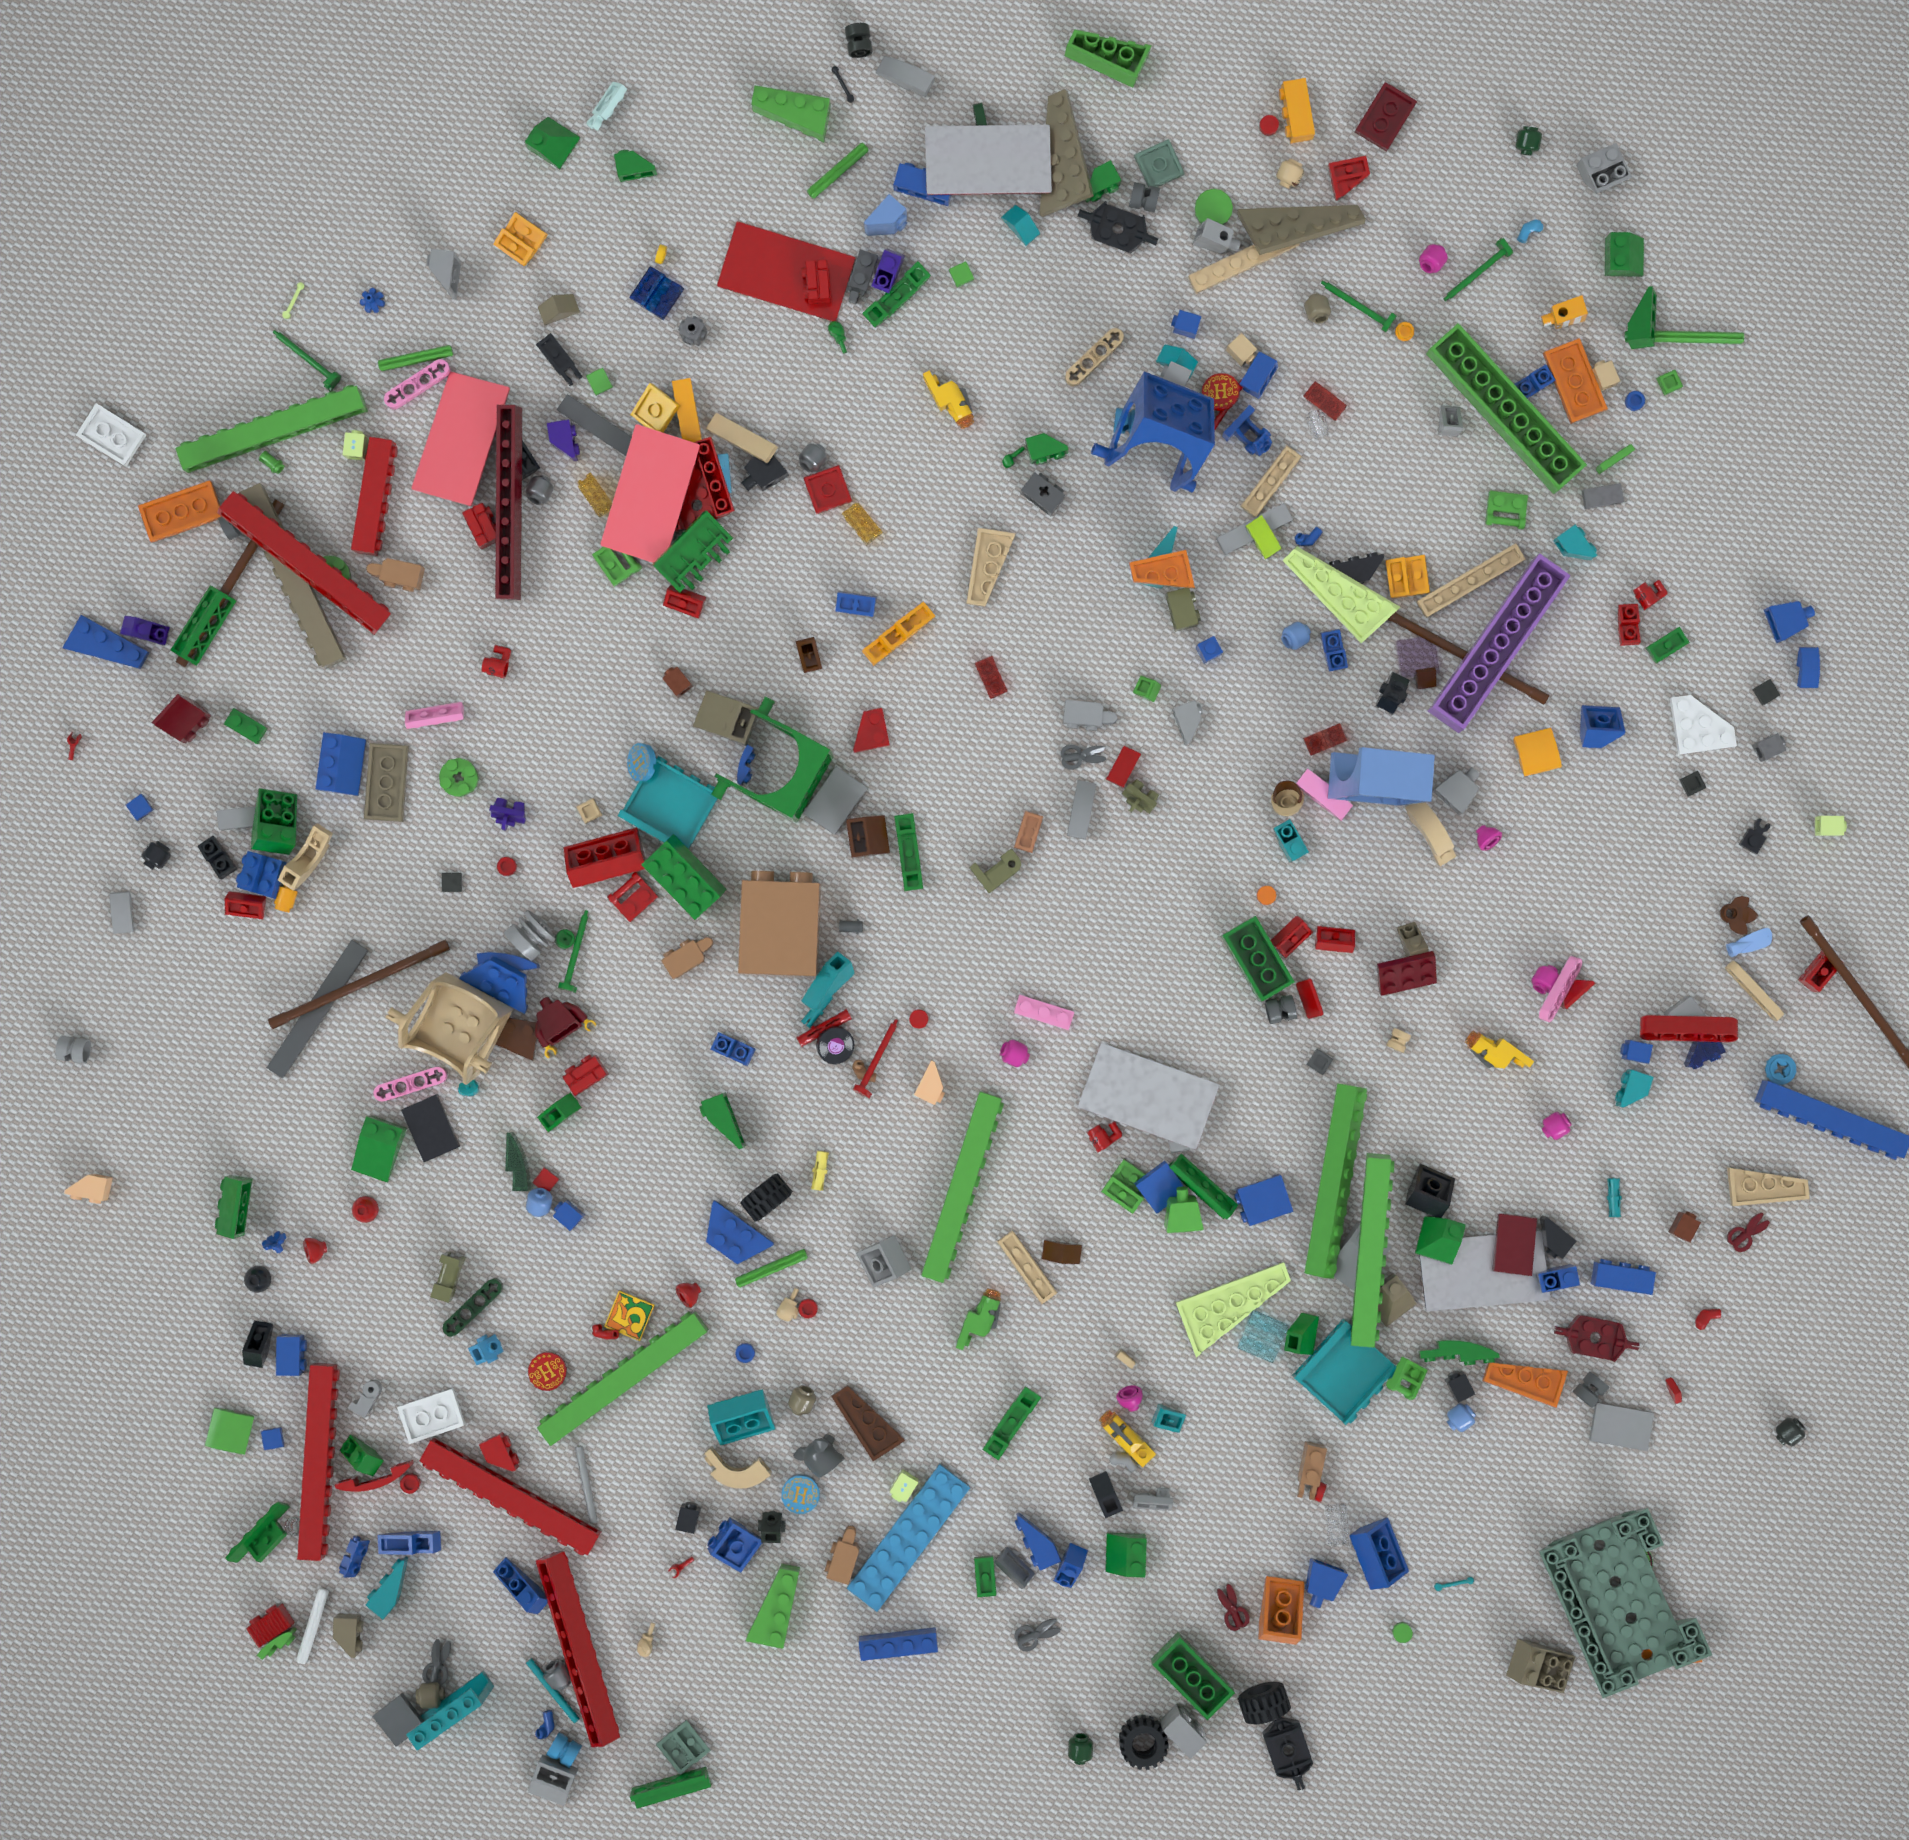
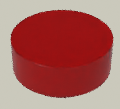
[1259,115,1279,136]
[497,857,517,876]
[909,1009,929,1029]
[798,1299,818,1319]
[400,1473,421,1494]
[1314,1482,1327,1503]

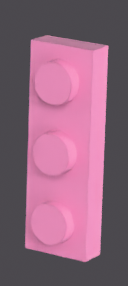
[405,702,464,729]
[1014,995,1074,1030]

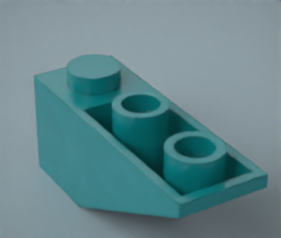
[801,951,855,1012]
[365,1556,408,1620]

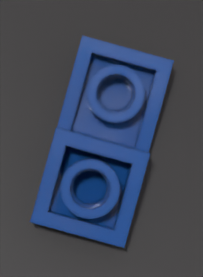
[1514,364,1556,399]
[1320,629,1348,672]
[1796,647,1820,688]
[737,744,756,786]
[710,1032,756,1066]

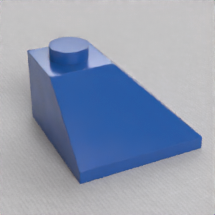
[1580,705,1626,748]

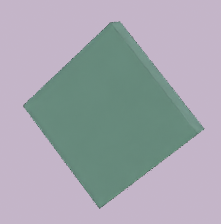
[1134,139,1185,187]

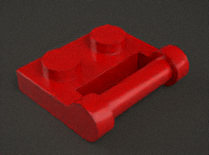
[607,872,659,922]

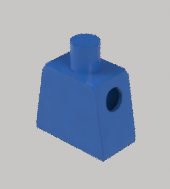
[1764,601,1815,643]
[1305,1558,1348,1608]

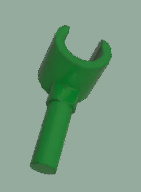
[1002,446,1025,468]

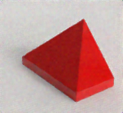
[1560,980,1596,1009]

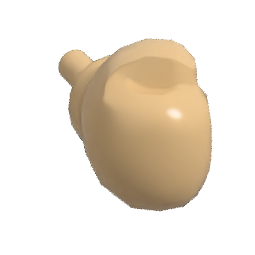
[776,1288,799,1321]
[637,1622,655,1657]

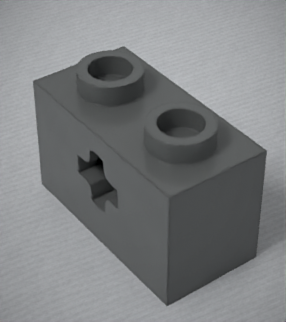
[1020,472,1065,517]

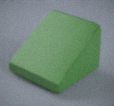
[586,368,613,396]
[1133,676,1161,702]

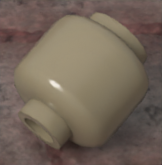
[1304,293,1331,324]
[788,1385,816,1416]
[415,1682,445,1709]

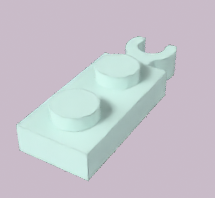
[586,82,627,131]

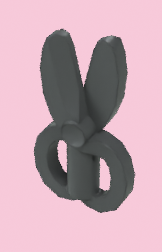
[1060,744,1106,770]
[1014,1619,1060,1652]
[422,1639,451,1686]

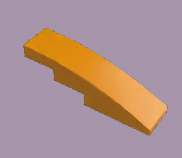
[672,378,702,442]
[862,601,935,666]

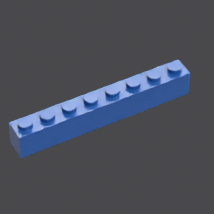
[1754,1080,1909,1160]

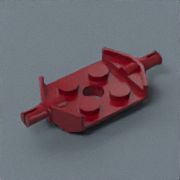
[1554,1314,1640,1362]

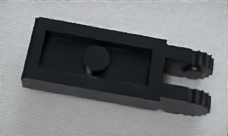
[536,333,583,386]

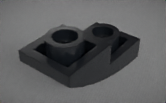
[197,836,237,880]

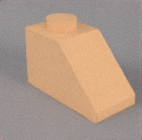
[914,1060,945,1105]

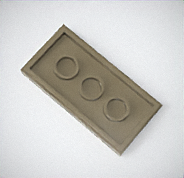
[364,743,409,822]

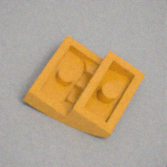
[493,212,548,266]
[1385,555,1430,598]
[1513,728,1562,777]

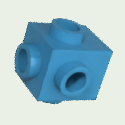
[468,1334,504,1366]

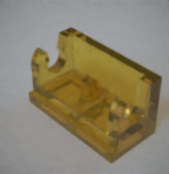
[577,472,612,518]
[842,502,883,546]

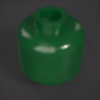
[1515,126,1542,156]
[1068,1733,1093,1765]

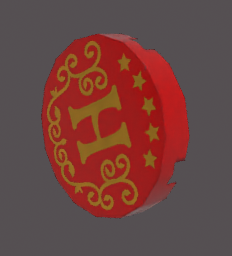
[1202,373,1240,411]
[528,1352,567,1391]

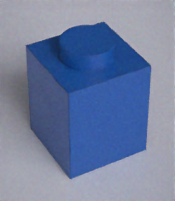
[1171,310,1202,339]
[1195,636,1223,664]
[1620,1040,1653,1064]
[553,1200,585,1231]

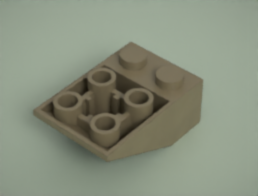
[693,690,758,746]
[1506,1638,1575,1693]

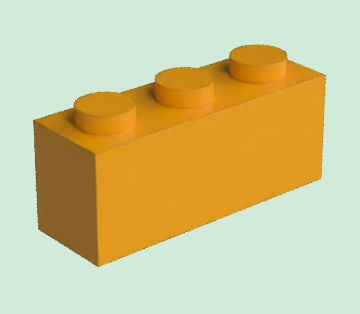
[1279,78,1315,144]

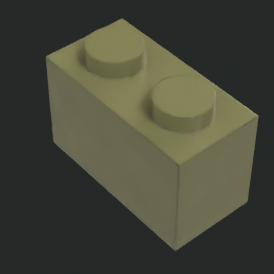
[1165,588,1201,632]

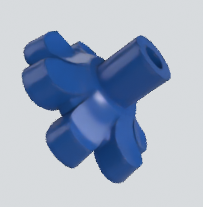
[360,288,385,313]
[262,1231,287,1253]

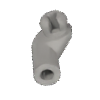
[1110,1452,1138,1473]

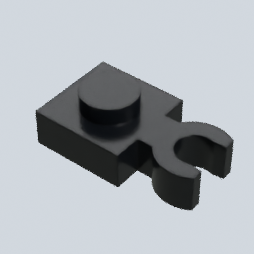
[1739,818,1771,854]

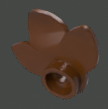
[1720,896,1758,935]

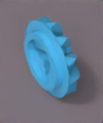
[1764,1054,1796,1085]

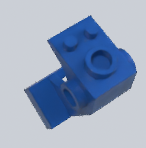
[1222,405,1272,457]

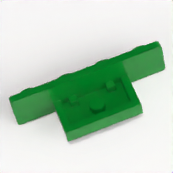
[225,1501,290,1563]

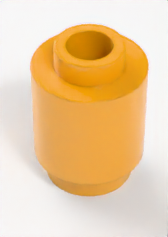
[274,885,298,913]

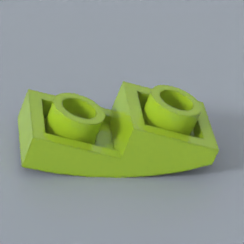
[1245,515,1281,560]

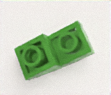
[256,1627,297,1660]

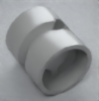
[55,1035,91,1064]

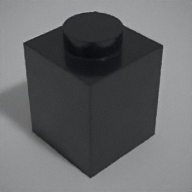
[1444,1370,1475,1403]
[675,1502,701,1534]

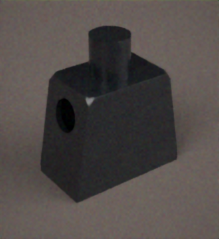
[741,455,789,491]

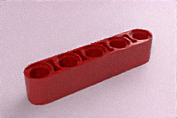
[1640,1015,1738,1042]

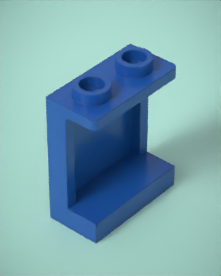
[1234,1174,1294,1226]

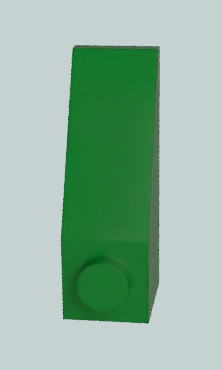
[1625,286,1657,349]

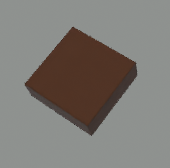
[1416,667,1437,689]

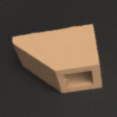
[64,1174,113,1204]

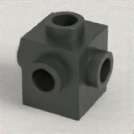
[758,1511,786,1543]

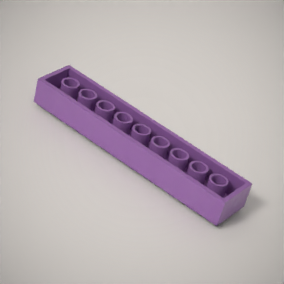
[1427,553,1571,733]

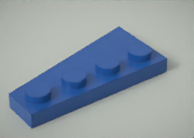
[62,615,150,669]

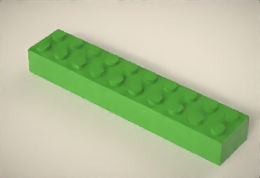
[1426,323,1587,495]

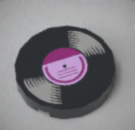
[816,1026,855,1065]

